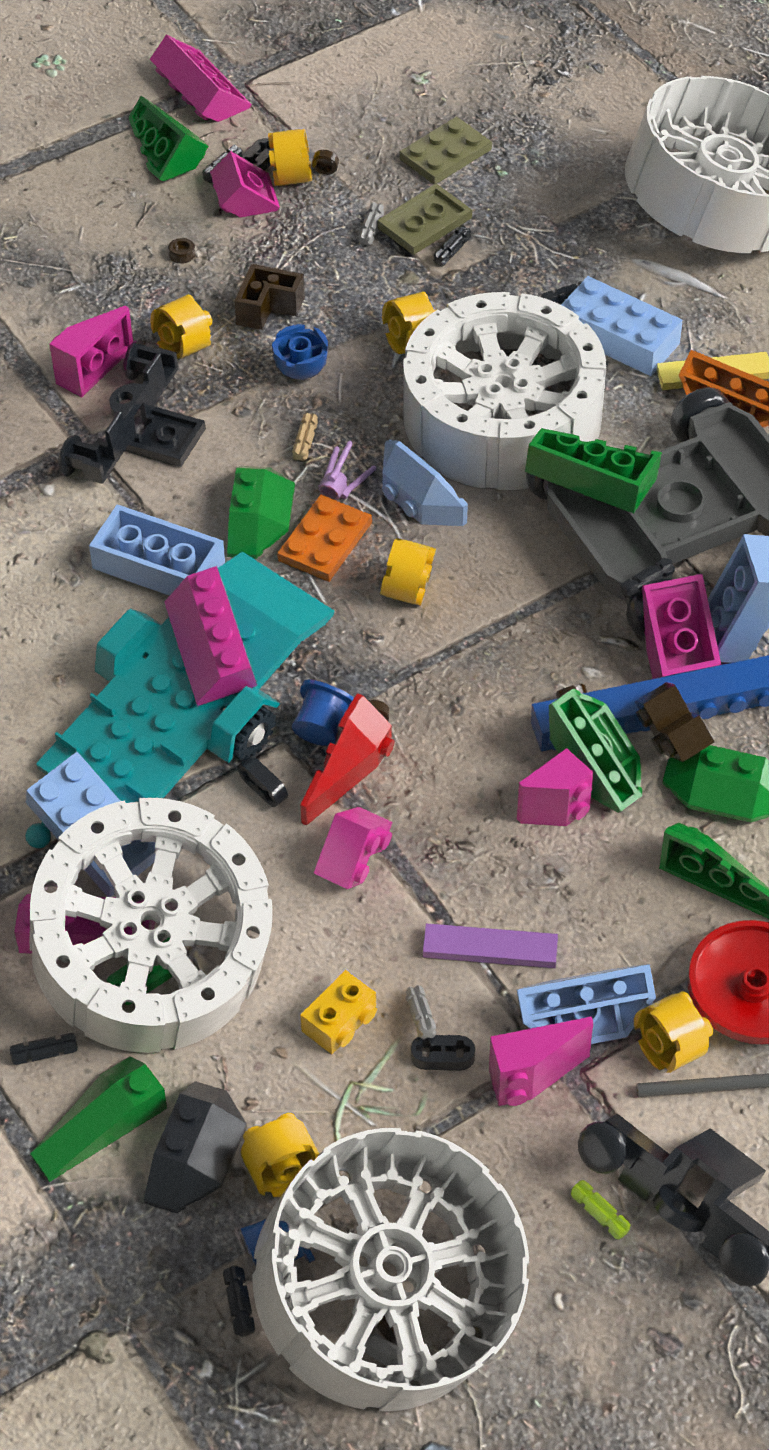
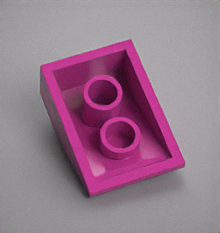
[49,306,133,397]
[642,574,721,679]
[489,1016,593,1106]

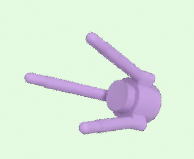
[318,441,376,501]

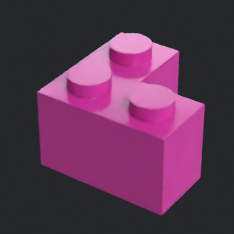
[314,807,393,889]

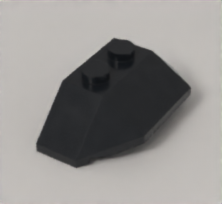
[144,1081,247,1213]

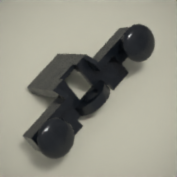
[58,340,206,484]
[578,1114,769,1287]

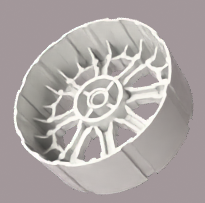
[625,76,769,253]
[403,292,606,490]
[29,798,272,1053]
[252,1128,529,1411]

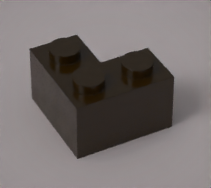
[234,264,305,330]
[635,682,715,762]

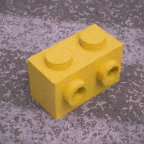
[300,970,377,1054]

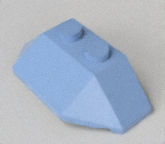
[382,439,468,526]
[516,964,656,1044]

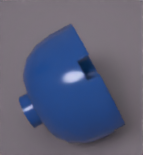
[272,324,328,380]

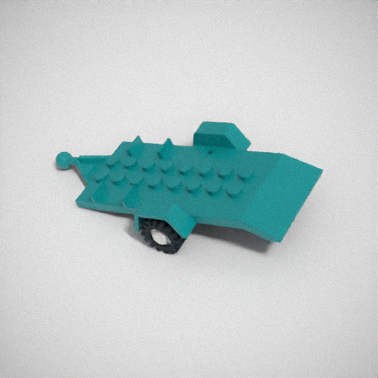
[25,552,335,849]

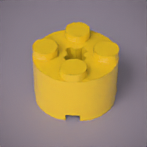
[268,129,312,186]
[382,291,436,354]
[150,294,212,359]
[380,538,436,606]
[634,991,713,1073]
[240,1113,319,1197]

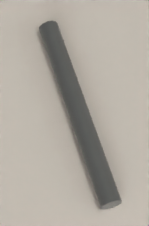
[636,1073,769,1097]

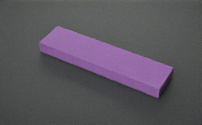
[423,923,558,968]

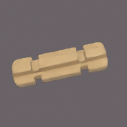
[292,413,318,461]

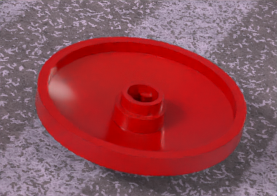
[688,920,769,1044]

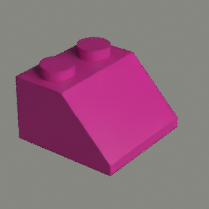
[210,151,280,218]
[517,748,593,826]

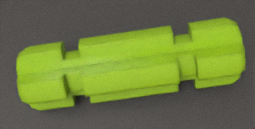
[571,1180,631,1240]

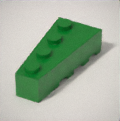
[525,428,662,514]

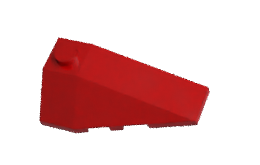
[300,693,395,825]

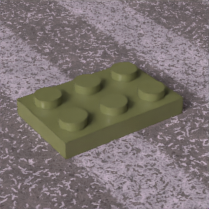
[399,116,492,184]
[377,183,472,255]

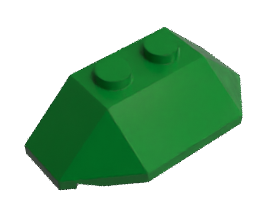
[227,466,295,559]
[549,688,643,813]
[662,745,769,823]

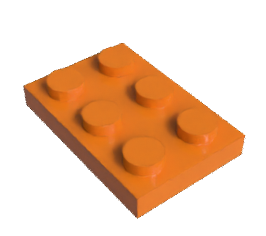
[277,495,372,582]

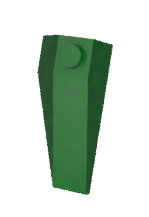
[128,96,209,181]
[659,823,769,919]
[30,1056,167,1182]

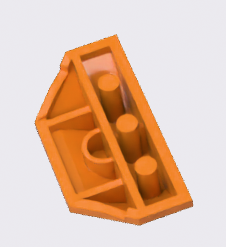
[679,350,769,428]

